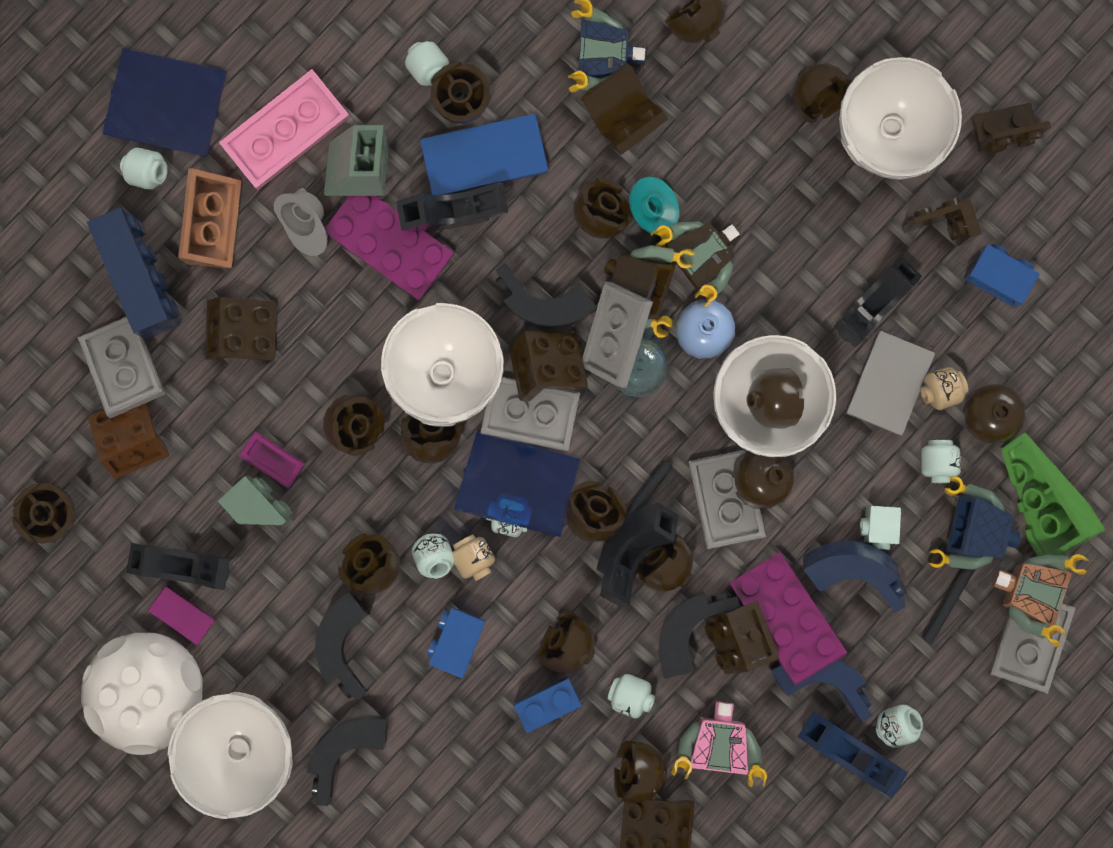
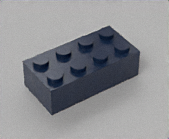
[87,208,180,339]

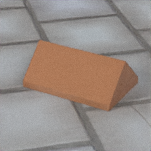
[178,168,241,268]

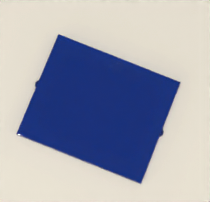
[102,48,227,157]
[454,432,580,537]

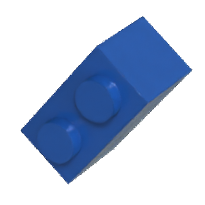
[964,244,1040,308]
[426,607,486,678]
[514,676,582,733]

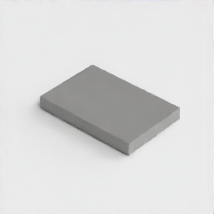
[582,282,653,388]
[78,317,165,418]
[845,331,935,436]
[481,377,580,451]
[688,450,766,549]
[988,604,1076,694]

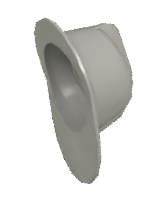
[274,188,327,256]

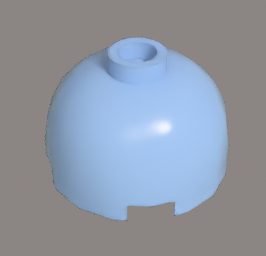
[676,299,735,359]

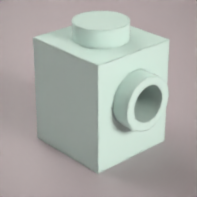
[860,506,901,550]

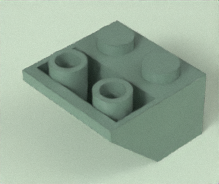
[324,125,389,196]
[218,476,295,525]

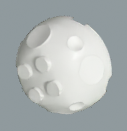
[839,57,962,180]
[381,303,504,426]
[713,335,836,457]
[81,633,203,755]
[168,692,293,819]

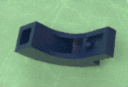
[803,541,907,613]
[768,660,873,722]
[798,711,908,798]

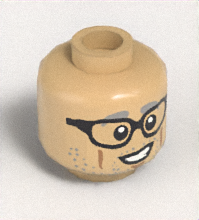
[920,367,968,410]
[453,534,495,581]

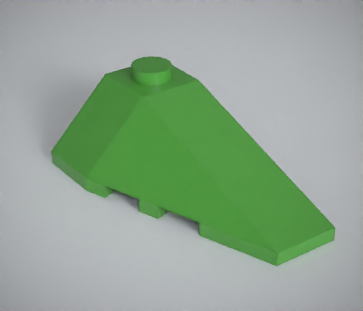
[1001,433,1106,556]

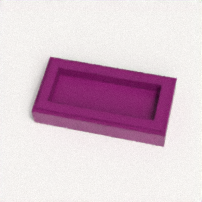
[239,431,306,489]
[148,586,216,645]

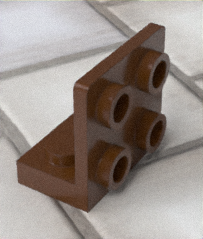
[88,403,169,480]

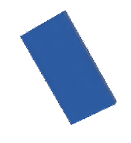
[420,114,548,195]

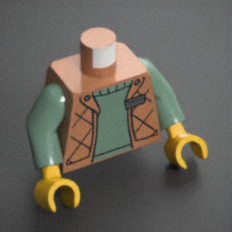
[992,554,1089,647]

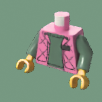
[671,701,767,787]

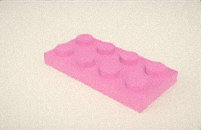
[219,69,350,191]

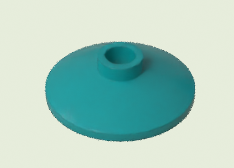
[629,177,679,235]

